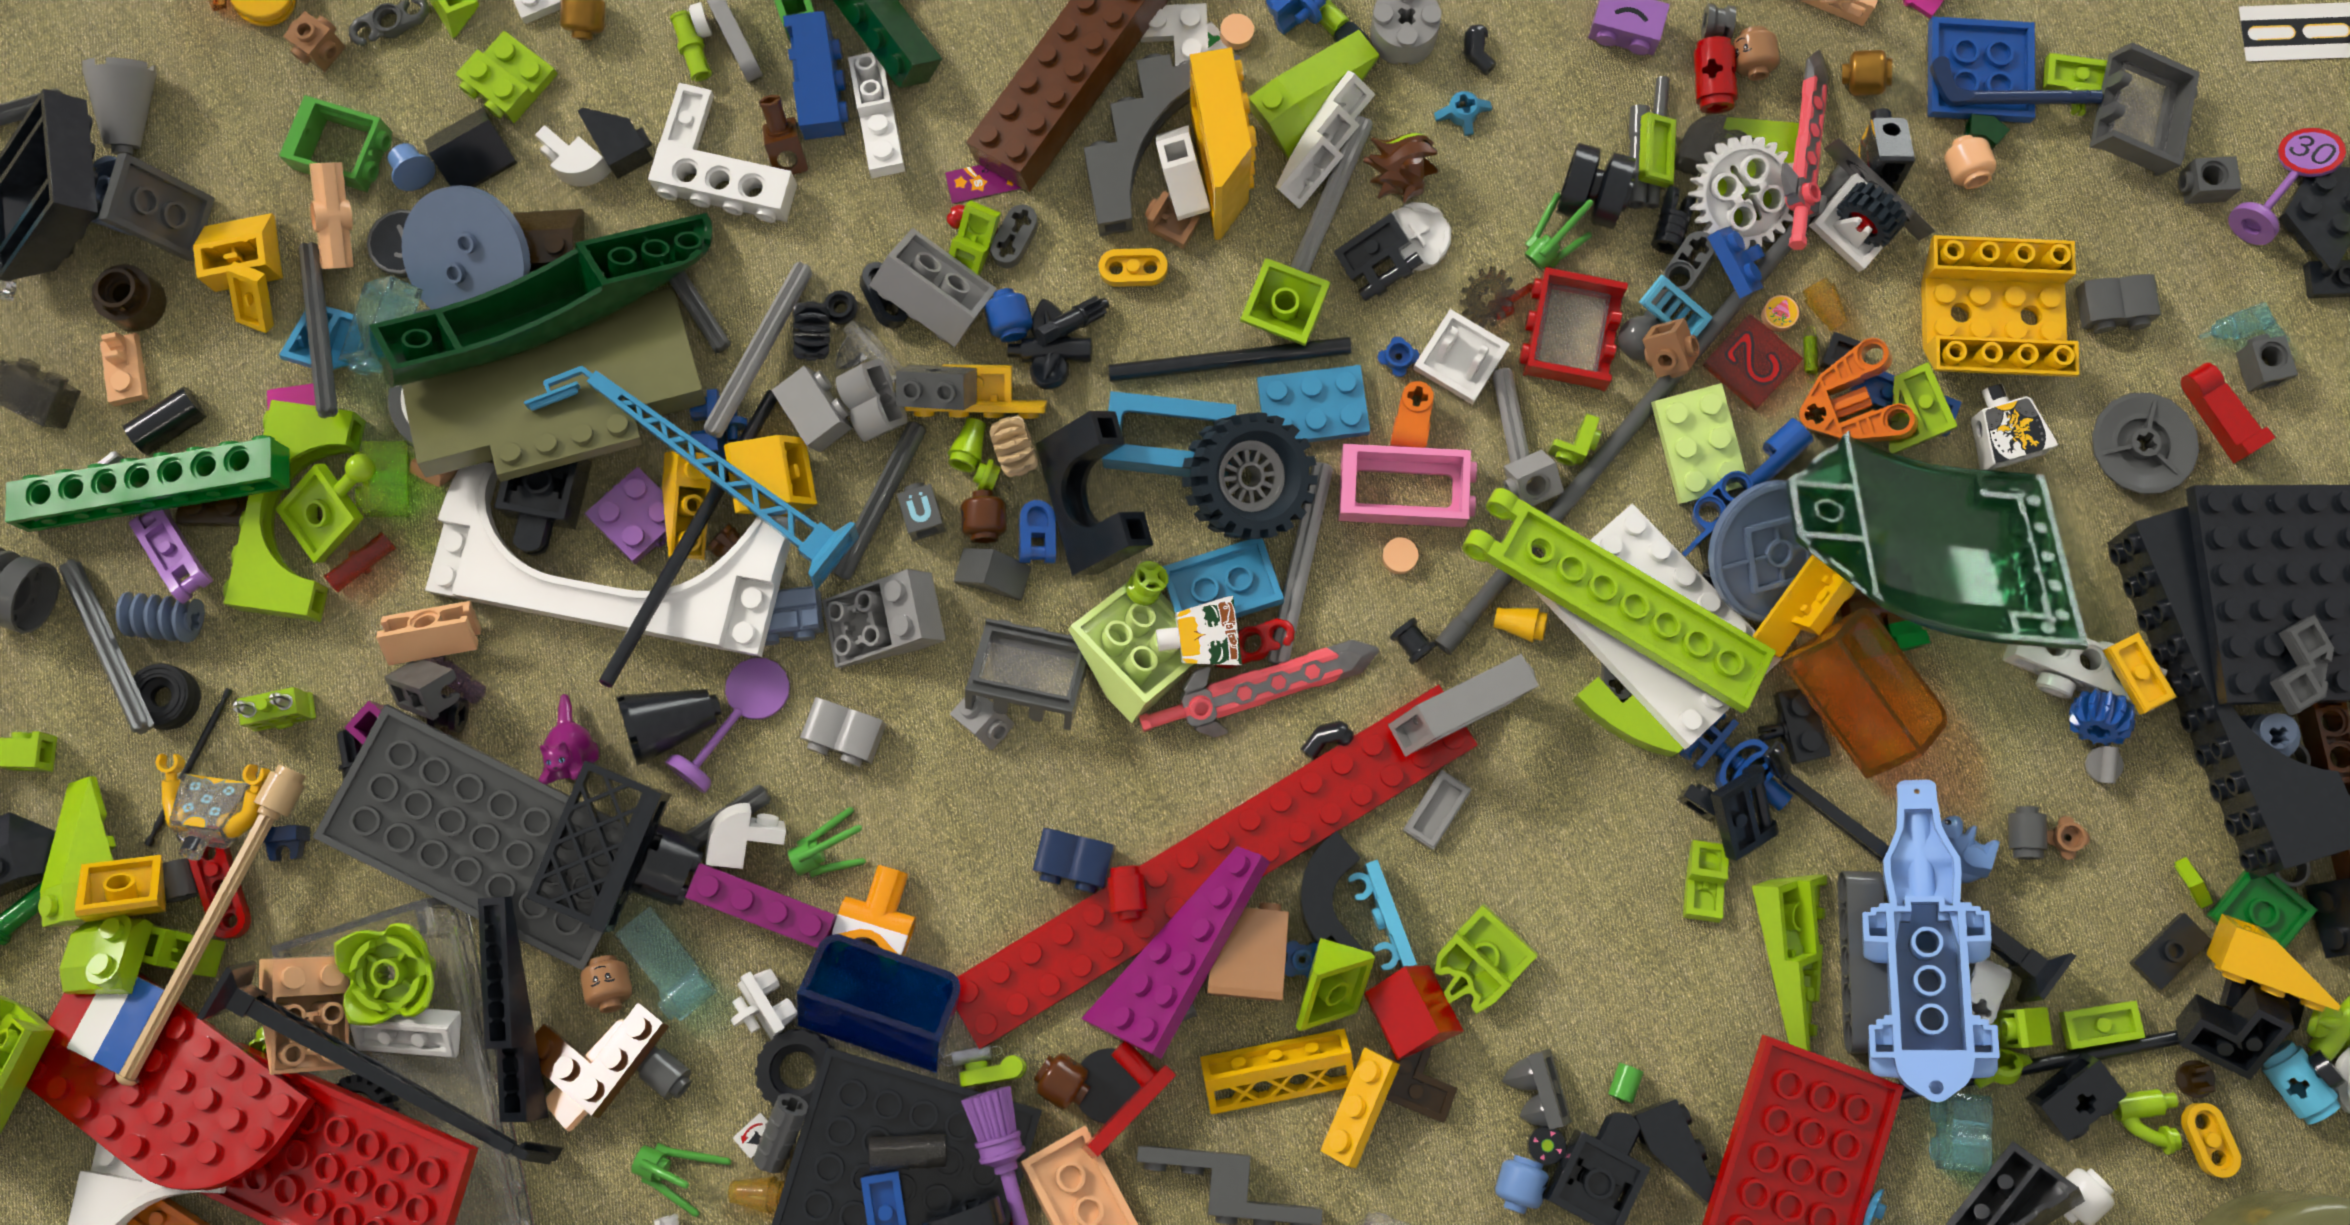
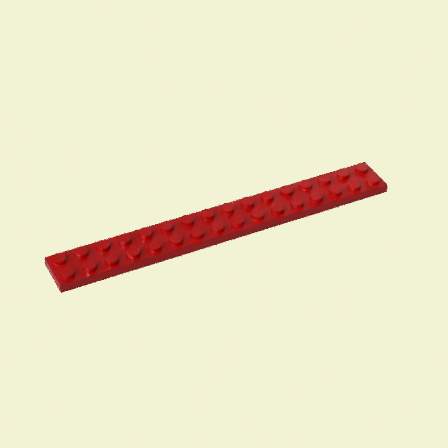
[943,684,1478,1050]

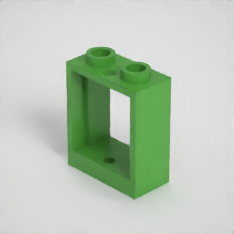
[279,95,392,192]

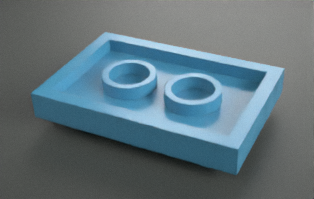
[1257,365,1370,442]
[1162,538,1284,618]

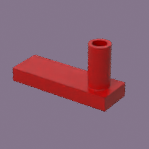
[1082,1042,1176,1159]

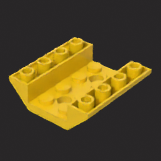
[1921,235,2080,377]

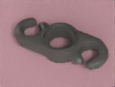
[349,0,429,46]

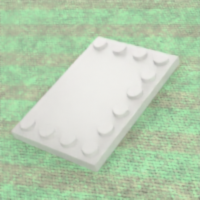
[1534,503,1782,750]

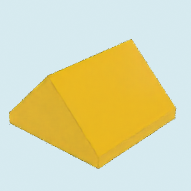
[74,855,166,922]

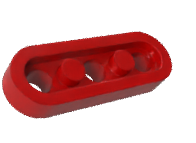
[187,834,251,939]

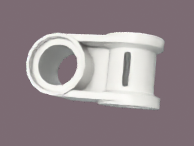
[1969,959,2012,1025]

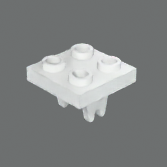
[1413,309,1510,405]

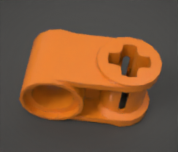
[1390,381,1434,448]

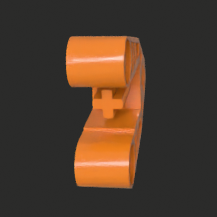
[1799,338,1918,444]

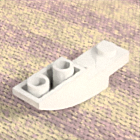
[848,52,905,178]

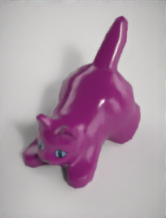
[539,694,600,785]

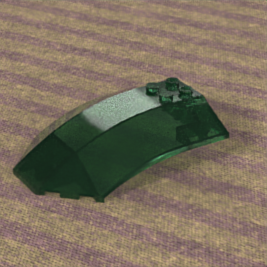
[1786,430,2088,650]

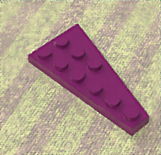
[1081,846,1270,1059]

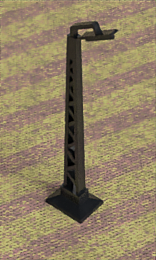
[1763,741,2077,1003]
[197,960,563,1164]

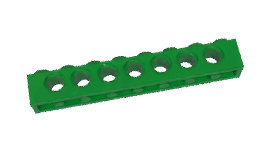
[5,435,290,532]

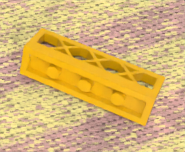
[1200,1028,1354,1115]

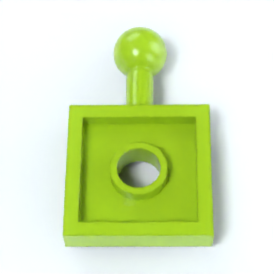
[275,454,375,563]

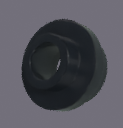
[824,290,858,325]

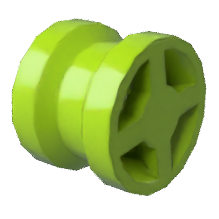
[1126,561,1168,606]

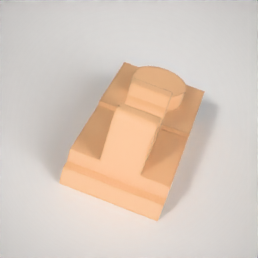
[100,332,149,406]

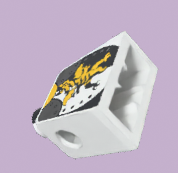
[1971,384,2058,473]

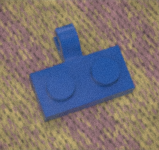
[1707,226,1765,299]

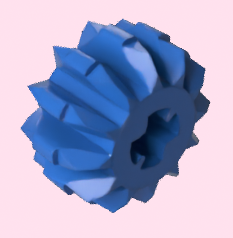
[2069,688,2136,746]

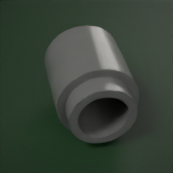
[2008,806,2048,860]
[637,1046,692,1100]

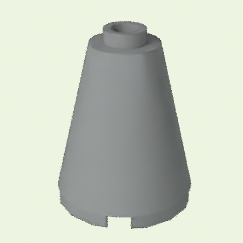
[82,57,157,155]

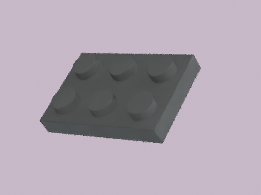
[98,153,215,261]

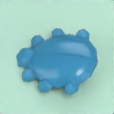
[1863,1189,1887,1225]

